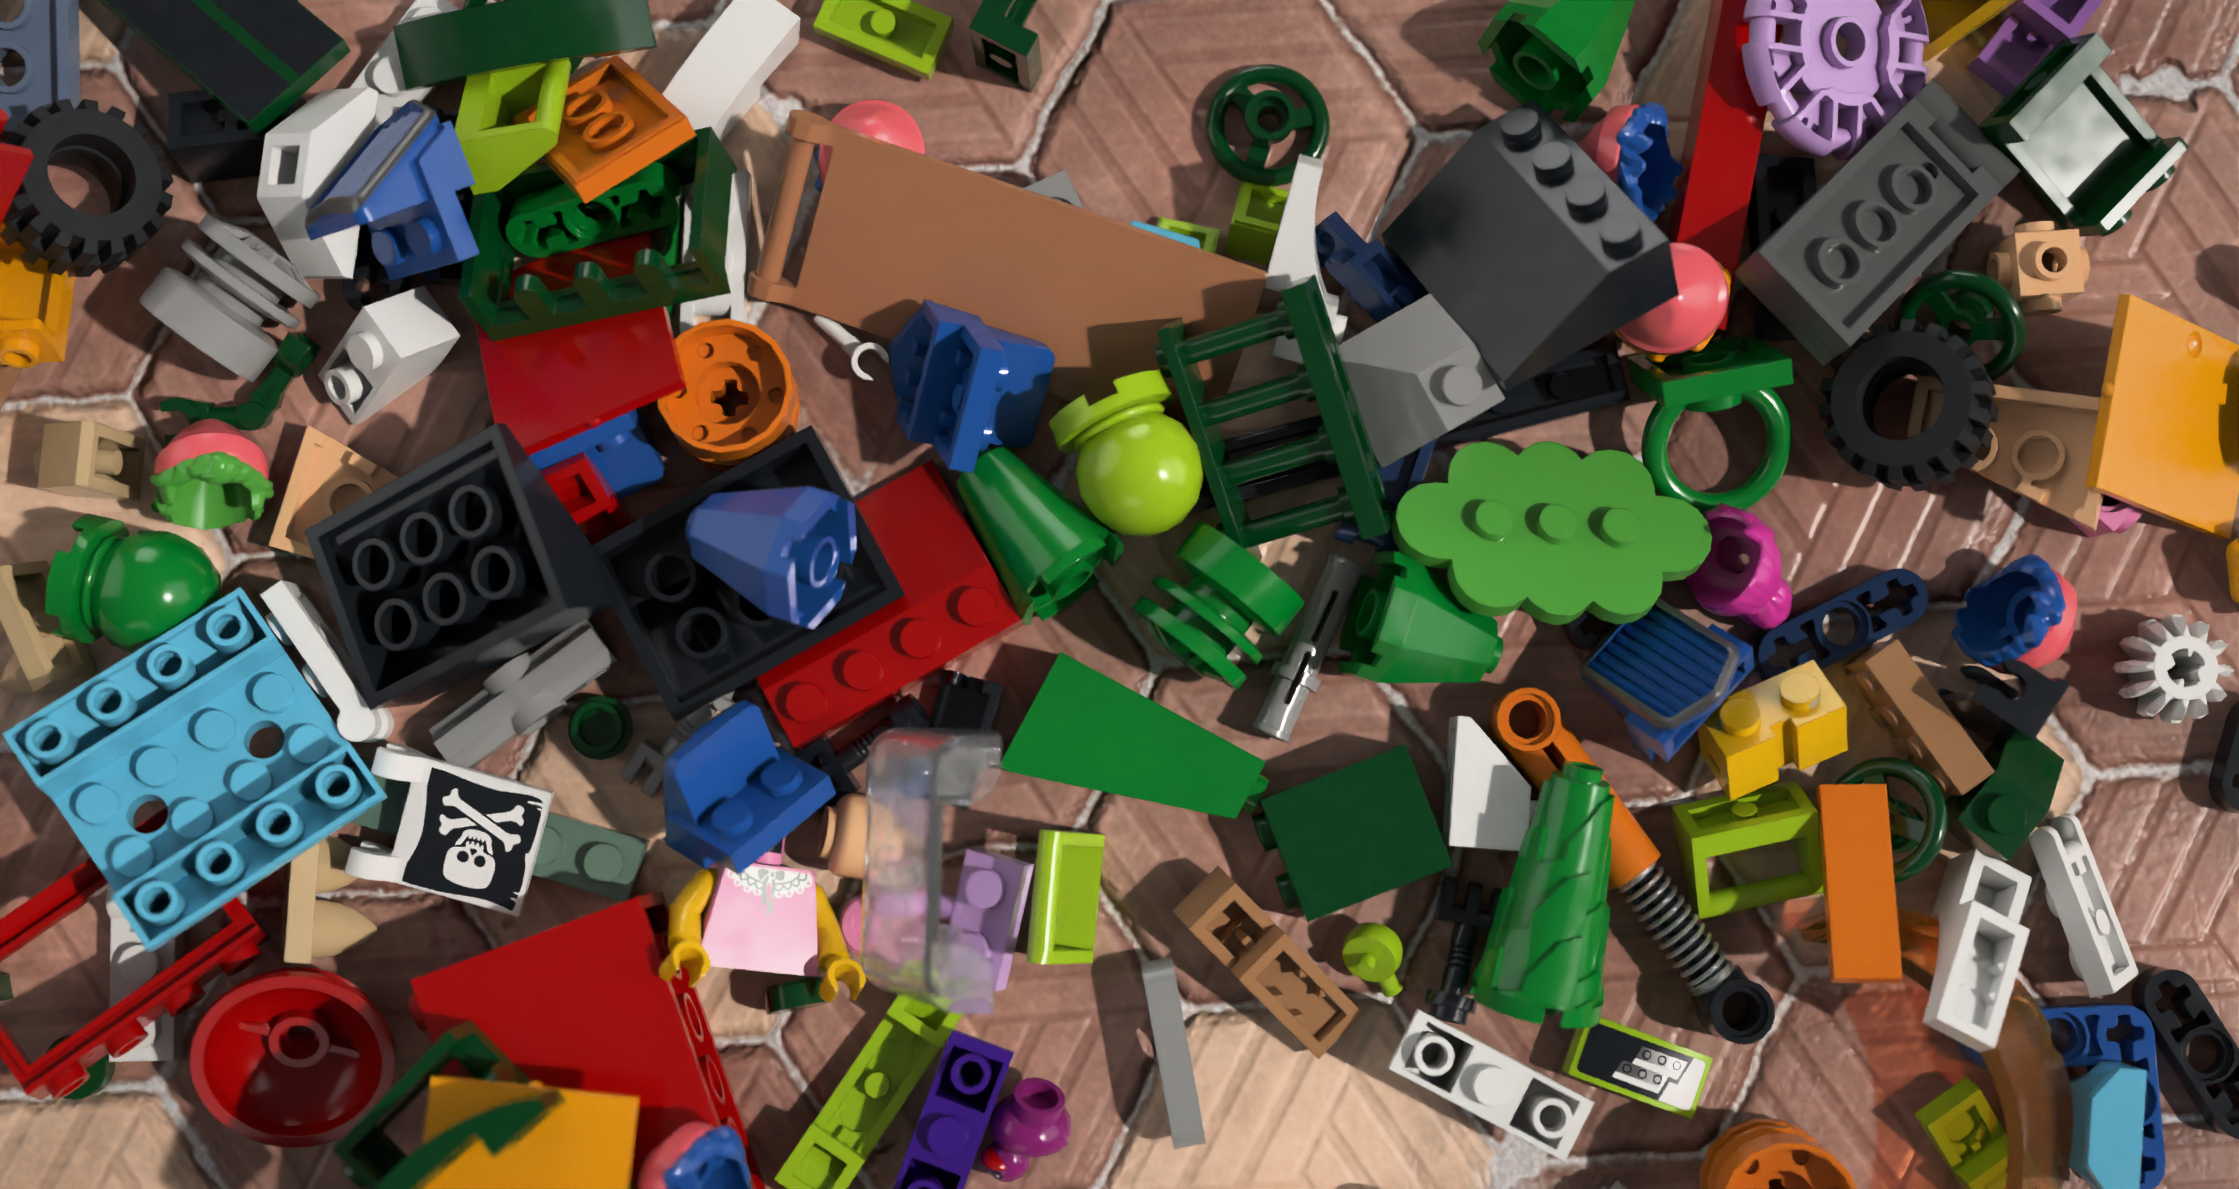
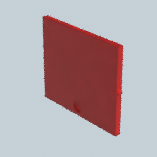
[475,231,687,456]

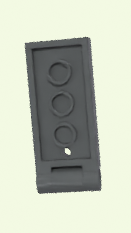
[1733,79,2021,366]

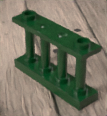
[1154,274,1393,561]

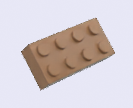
[1842,639,1995,796]

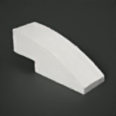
[662,0,801,142]

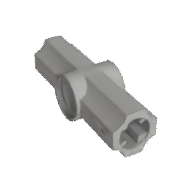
[429,617,621,768]

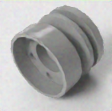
[138,213,321,382]

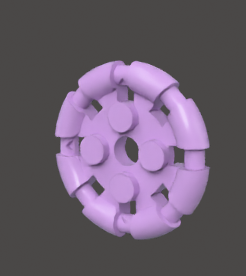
[1741,0,1929,160]

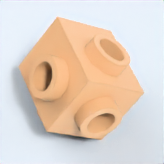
[1987,221,2090,317]

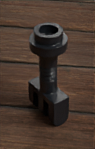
[794,693,931,813]
[1425,875,1502,1025]

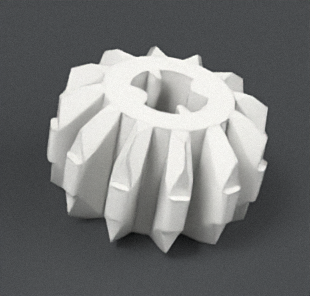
[2112,614,2235,724]

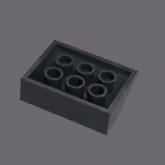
[1381,99,1679,391]
[305,423,614,710]
[592,425,906,722]

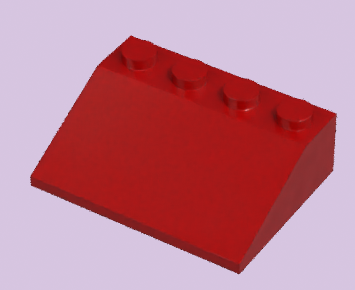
[757,459,1025,749]

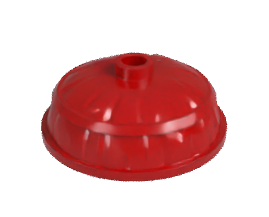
[189,967,397,1148]

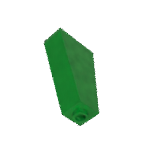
[999,652,1270,819]

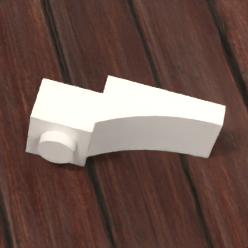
[1265,154,1348,363]
[1922,848,2032,1053]

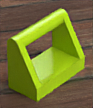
[454,60,571,195]
[1672,780,1823,920]
[1026,828,1105,964]

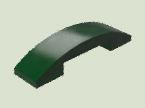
[393,0,657,91]
[375,1090,566,1189]

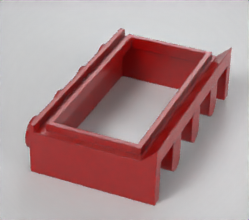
[0,806,270,1100]

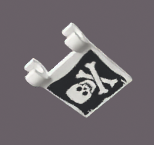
[344,742,554,917]

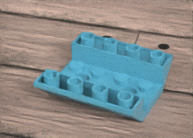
[2,587,387,953]

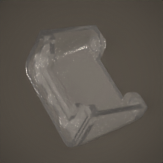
[860,727,1001,1014]

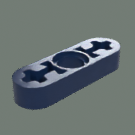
[1752,569,1928,681]

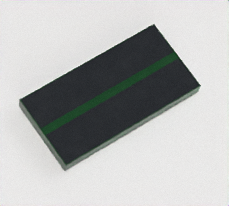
[98,0,351,136]

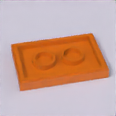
[511,55,696,204]

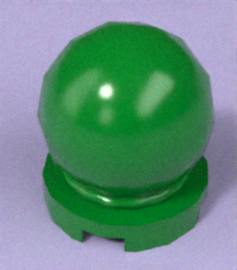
[45,513,222,654]

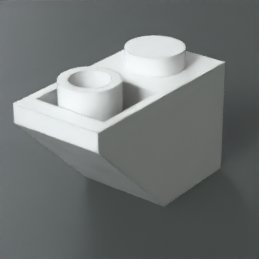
[318,285,460,425]

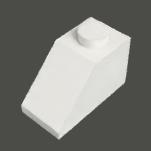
[1441,716,1538,851]

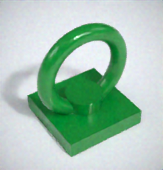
[1628,334,1794,515]

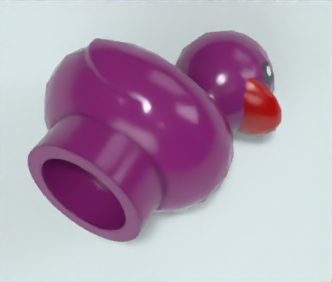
[981,1078,1071,1182]

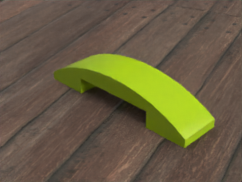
[774,959,976,1189]

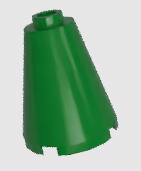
[956,447,1125,625]

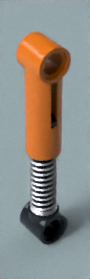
[1487,687,1775,1044]

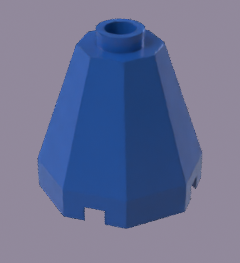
[686,486,857,630]

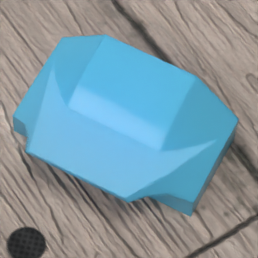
[2050,1061,2147,1189]

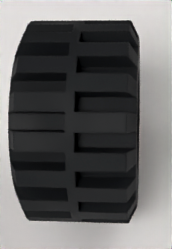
[0,99,173,277]
[1818,319,1998,491]

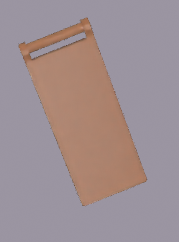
[745,110,1268,435]

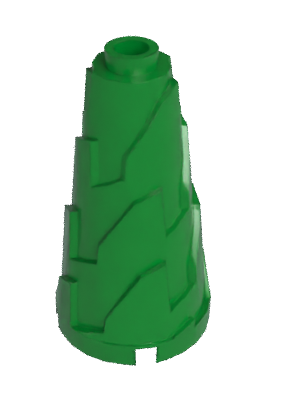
[1469,761,1614,1029]

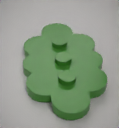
[1391,441,1712,625]

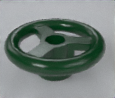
[1205,64,1330,187]
[1894,270,2026,381]
[1834,757,1948,883]

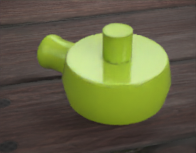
[1342,922,1403,997]

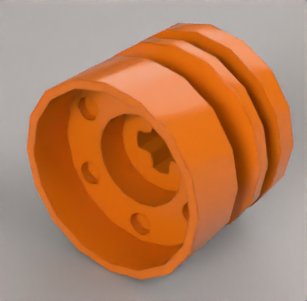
[657,318,801,473]
[1699,1118,1857,1189]

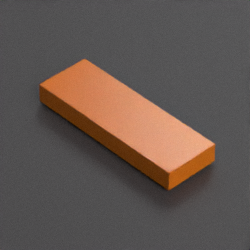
[1816,784,1903,983]

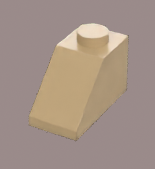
[33,420,146,501]

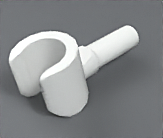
[813,315,889,382]

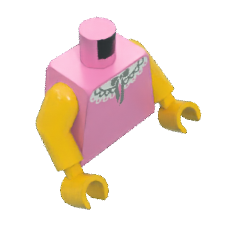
[659,836,866,1002]

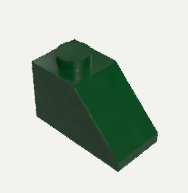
[1945,738,2064,861]

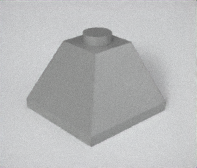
[1338,294,1505,469]

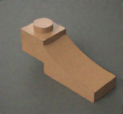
[1173,866,1364,1060]

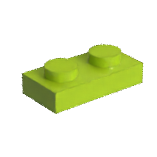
[813,0,955,81]

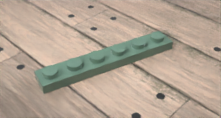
[272,734,650,902]

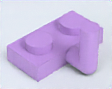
[889,848,1034,992]

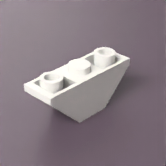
[256,87,378,279]
[1387,1009,1595,1162]

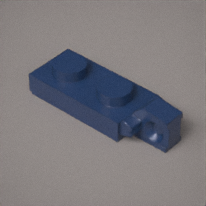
[1315,211,1426,323]

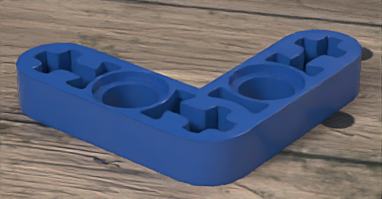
[1957,1002,2166,1189]

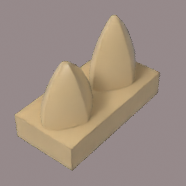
[0,560,98,695]
[279,836,377,964]

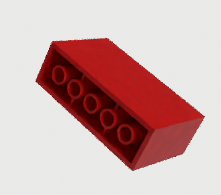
[409,891,767,1189]

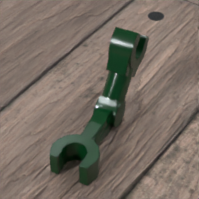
[160,332,322,445]

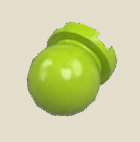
[1049,370,1204,536]

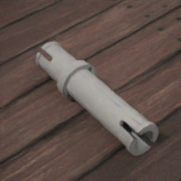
[1251,553,1366,743]

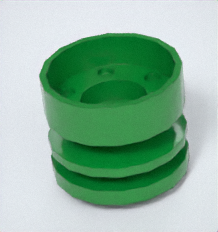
[1131,521,1305,691]

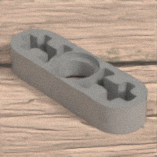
[1140,957,1206,1149]

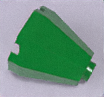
[1477,0,1635,123]
[1339,551,1503,683]

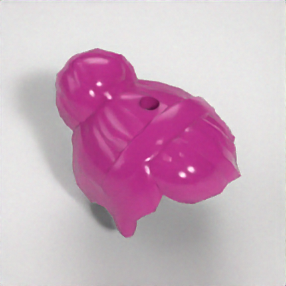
[1684,503,1792,630]

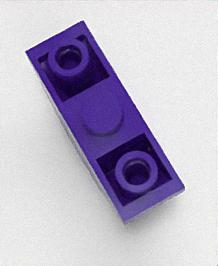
[893,1029,1014,1189]

